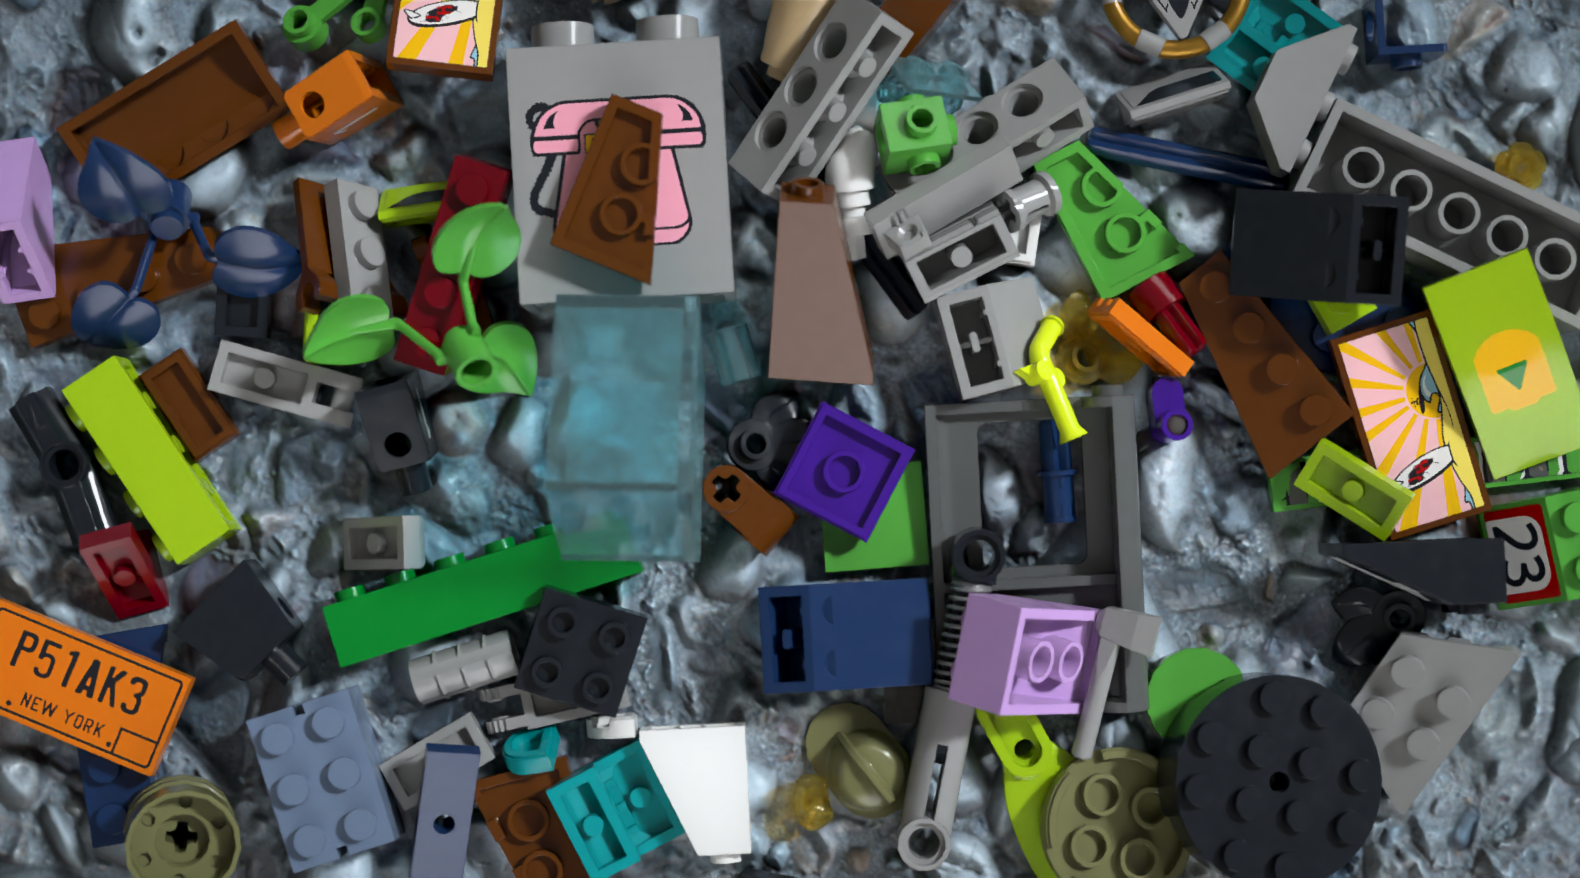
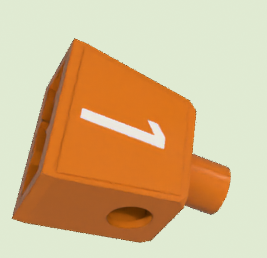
[272,49,404,150]

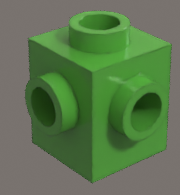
[873,94,958,175]

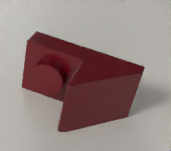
[79,522,169,619]

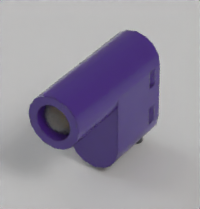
[1146,376,1193,443]

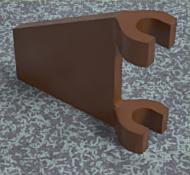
[293,177,408,320]

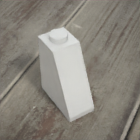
[639,721,752,864]

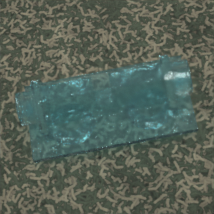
[876,56,983,114]

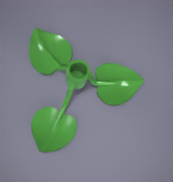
[303,203,538,396]

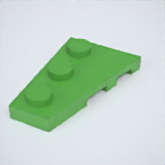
[1031,140,1196,300]

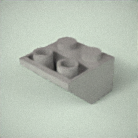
[932,276,1058,403]

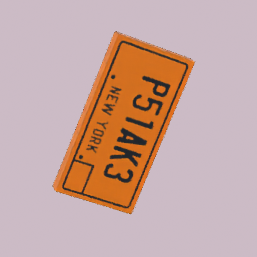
[0,598,196,777]

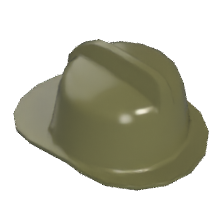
[805,703,911,819]

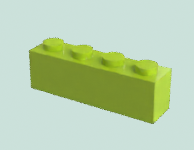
[61,355,242,565]

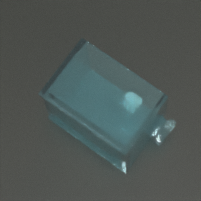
[545,294,706,562]

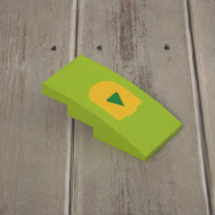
[1421,248,1580,480]

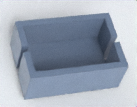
[246,684,406,873]

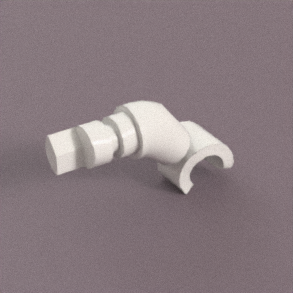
[825,83,888,261]

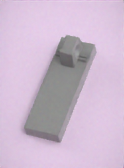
[864,133,1023,260]

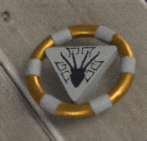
[1101,0,1250,59]

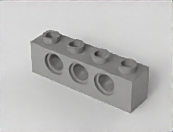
[728,0,914,201]
[876,57,1094,198]

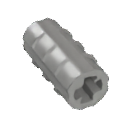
[408,629,522,705]

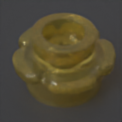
[1495,142,1547,190]

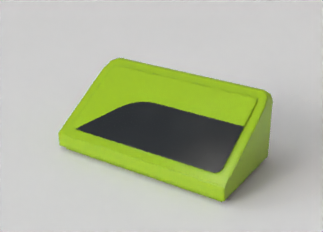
[378,180,448,229]

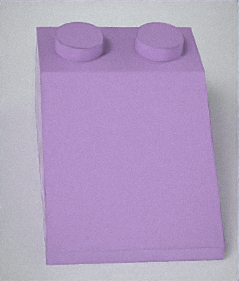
[948,593,1102,715]

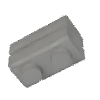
[901,201,1020,304]

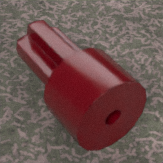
[1128,271,1206,358]

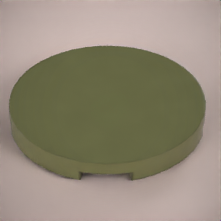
[1040,747,1190,878]

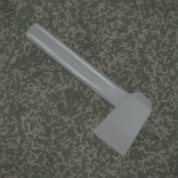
[1072,606,1162,760]

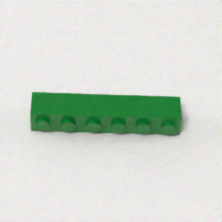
[322,505,646,668]

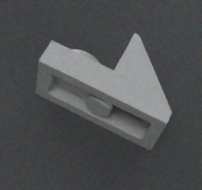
[343,515,425,570]

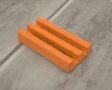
[1087,298,1194,377]

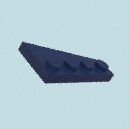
[77,623,169,848]

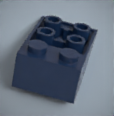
[758,578,934,694]

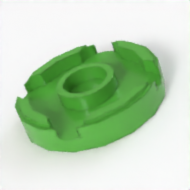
[1146,647,1242,739]

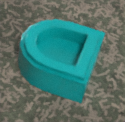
[502,724,561,775]

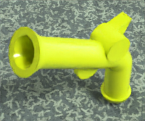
[1014,315,1088,445]

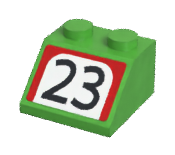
[1476,487,1580,610]

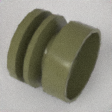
[123,773,241,878]

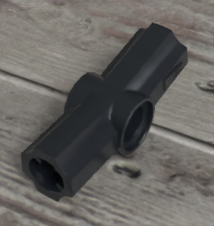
[9,387,118,547]

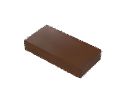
[138,347,242,463]

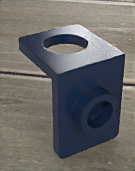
[1362,0,1448,72]

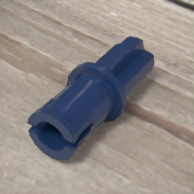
[1036,419,1078,523]

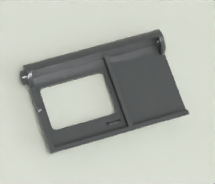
[924,384,1150,715]

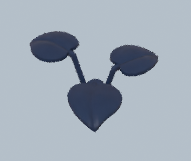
[71,137,302,349]

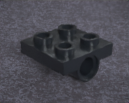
[514,584,648,718]

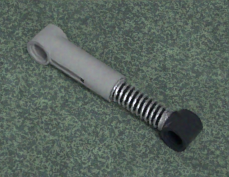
[897,527,1005,871]

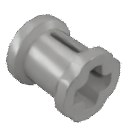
[992,171,1062,233]

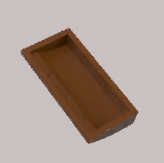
[56,18,291,180]

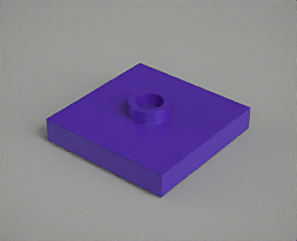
[773,401,915,543]

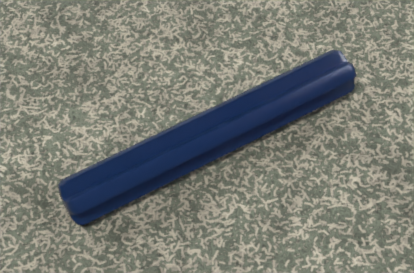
[1085,126,1290,191]

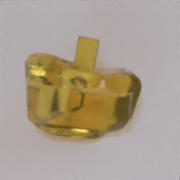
[787,774,833,831]

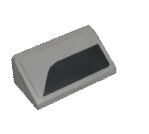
[1115,63,1231,129]

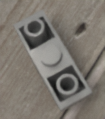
[1246,24,1358,179]

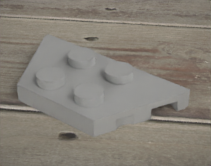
[1349,630,1521,816]

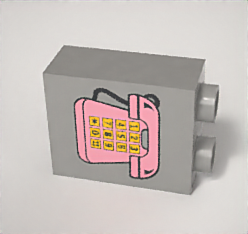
[505,14,737,314]

